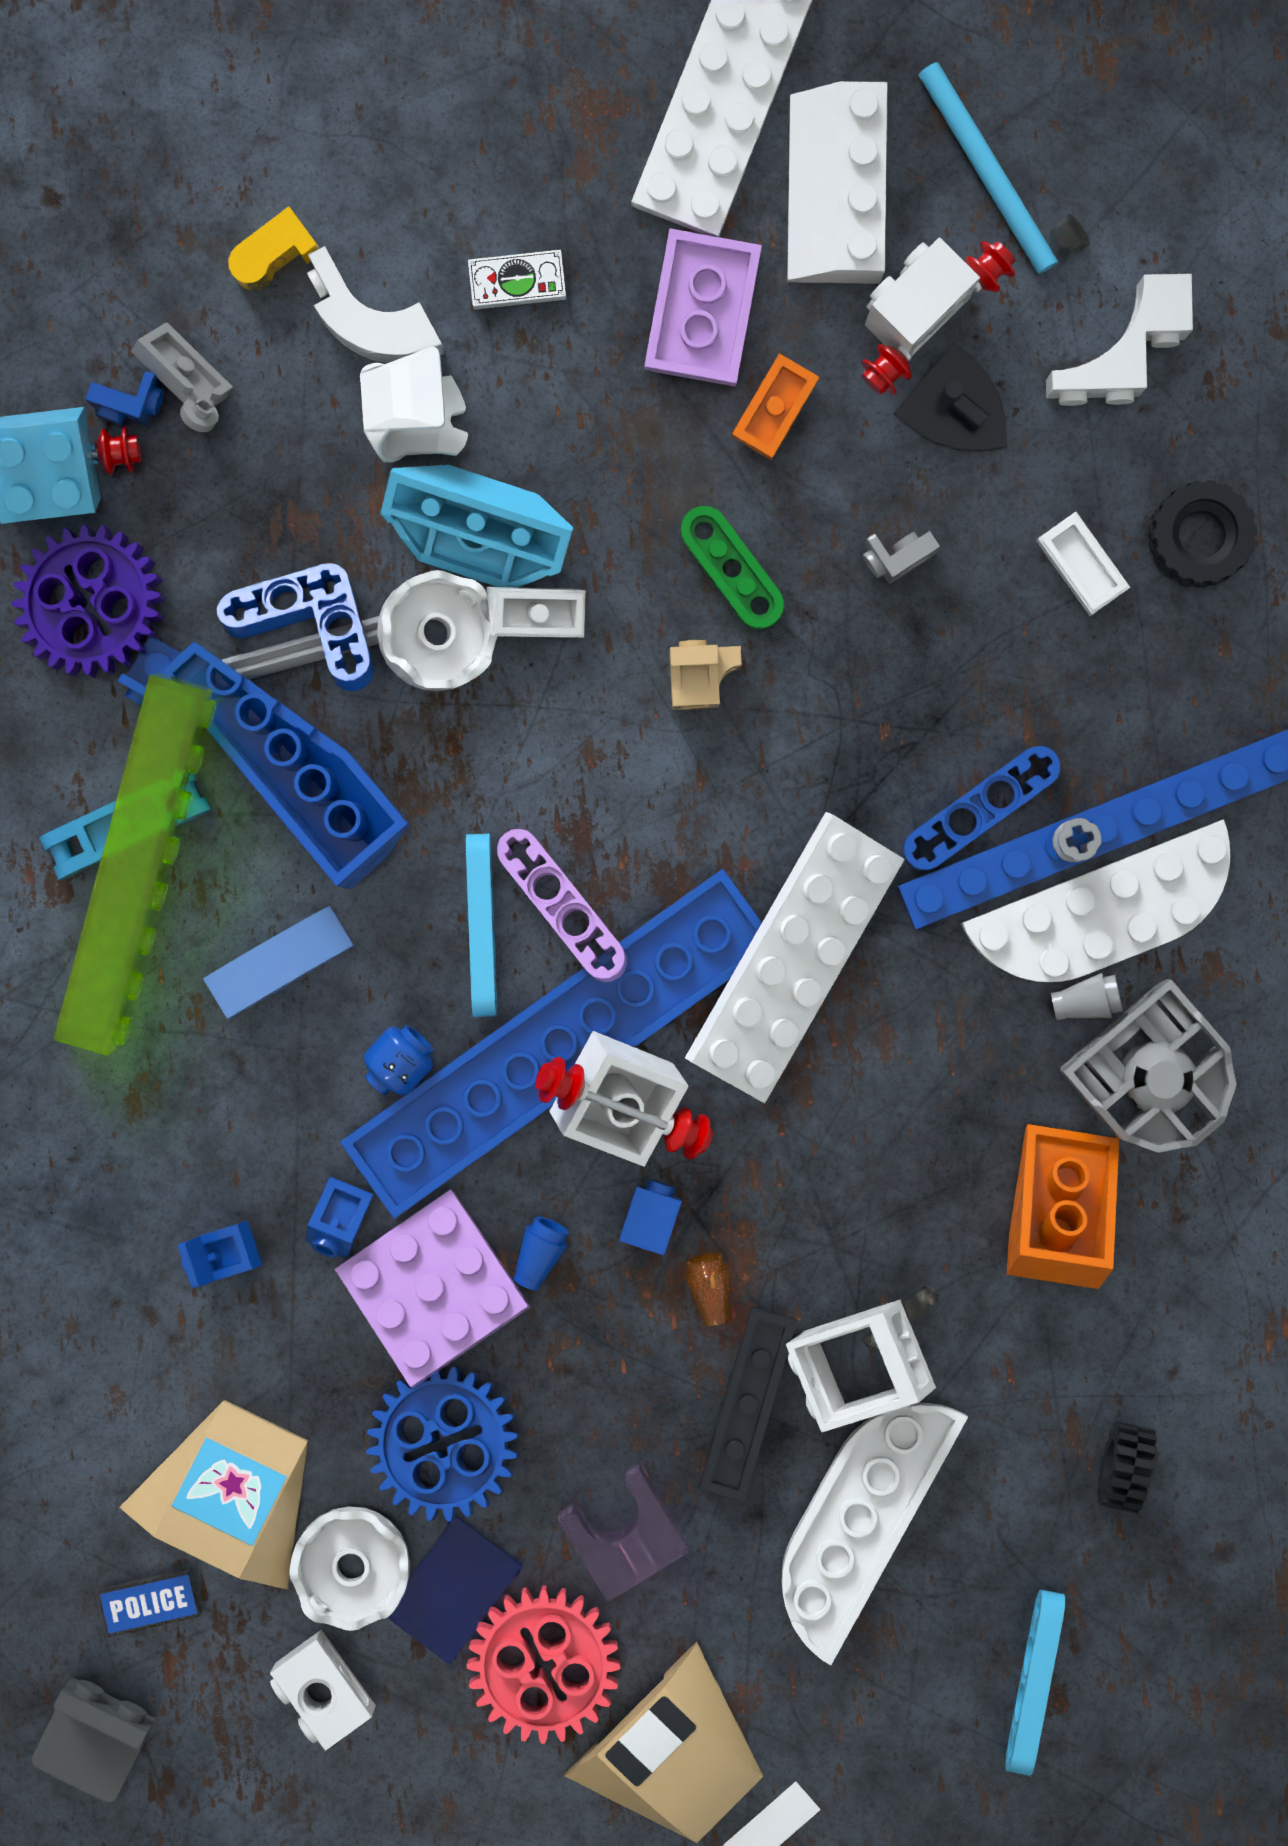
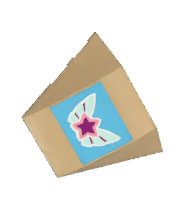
[119,1400,308,1590]

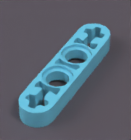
[466,833,497,1017]
[1005,1590,1065,1776]

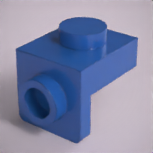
[85,371,164,426]
[178,1220,262,1289]

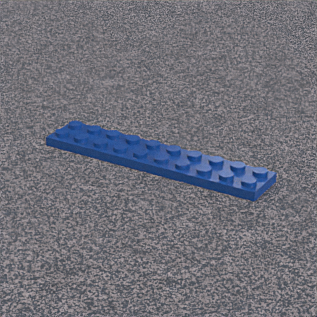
[340,869,762,1219]

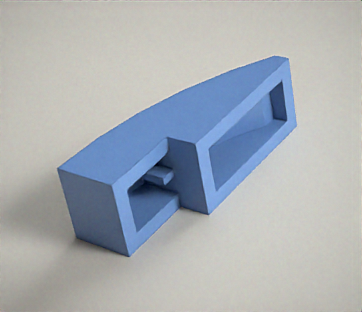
[203,906,355,1019]

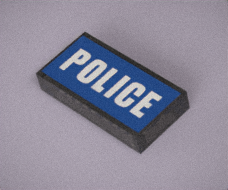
[98,1567,202,1637]

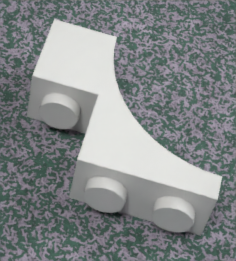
[1046,274,1193,406]

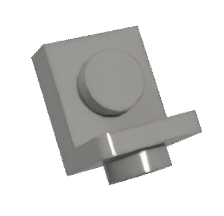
[863,531,940,584]

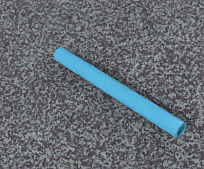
[918,62,1058,275]

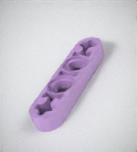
[497,829,627,982]

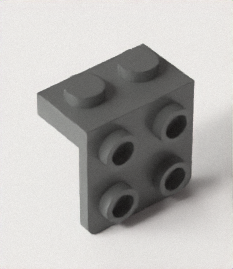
[32,1677,156,1803]

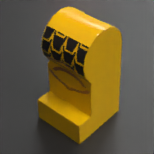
[228,206,319,291]

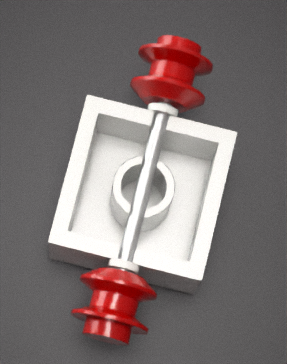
[861,237,1015,395]
[535,1031,713,1167]

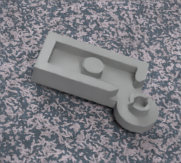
[131,322,233,432]

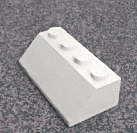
[787,81,887,284]

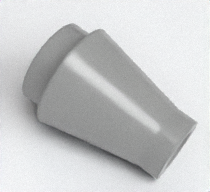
[1051,973,1123,1020]

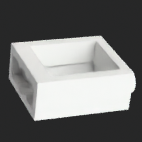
[786,1300,936,1432]

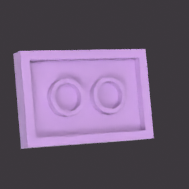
[644,229,762,387]

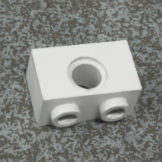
[270,1630,376,1751]

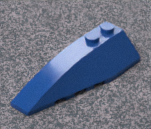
[159,642,410,890]

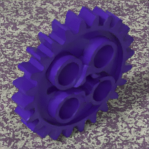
[11,524,166,678]

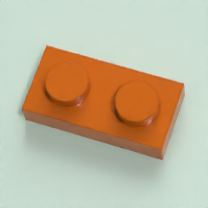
[731,353,820,461]

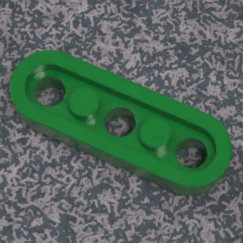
[681,506,784,630]

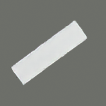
[723,1781,821,1846]

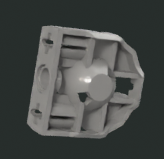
[1060,979,1237,1153]

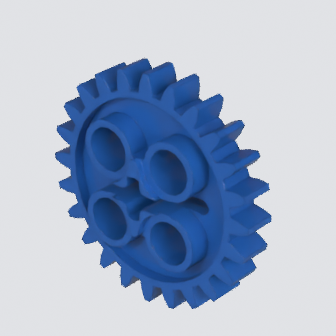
[366,1367,520,1522]

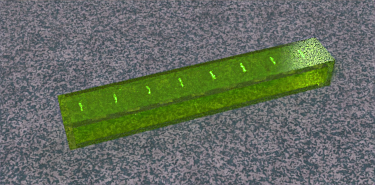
[53,673,217,1056]

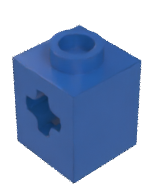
[619,1179,682,1255]

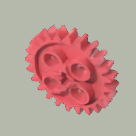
[467,1585,620,1744]

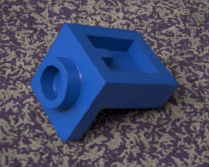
[118,638,181,710]
[305,1177,373,1258]

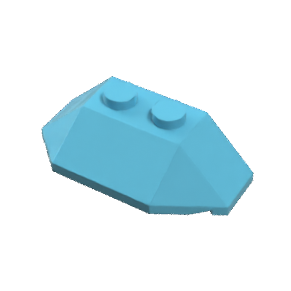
[380,465,573,587]

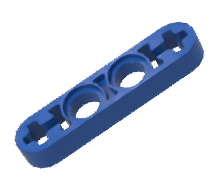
[902,746,1060,871]

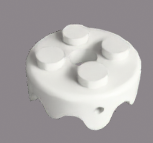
[377,570,498,691]
[290,1506,410,1631]

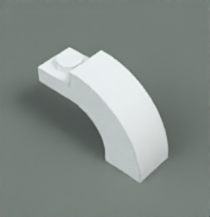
[307,246,445,363]

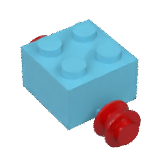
[0,407,142,524]

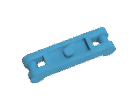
[39,767,212,881]

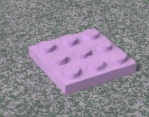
[335,1189,530,1388]

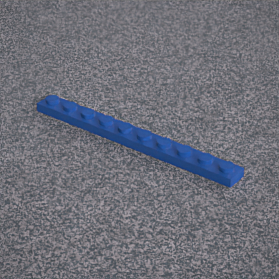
[897,729,1288,930]

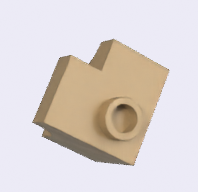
[669,640,742,710]

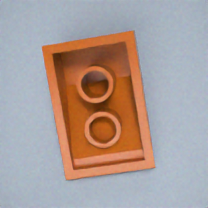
[1007,1124,1119,1289]

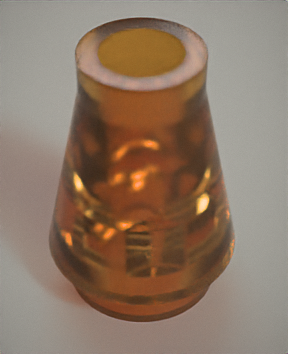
[683,1252,731,1326]

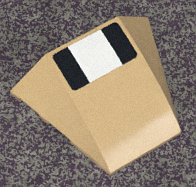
[564,1641,763,1843]

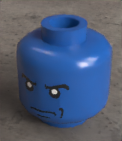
[363,1025,434,1095]

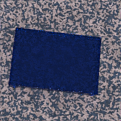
[387,1515,523,1664]

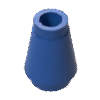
[513,1217,569,1290]

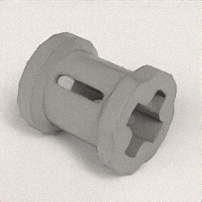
[1052,818,1101,862]

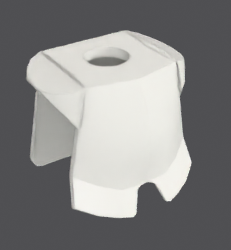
[360,347,468,463]

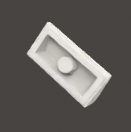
[487,587,586,638]

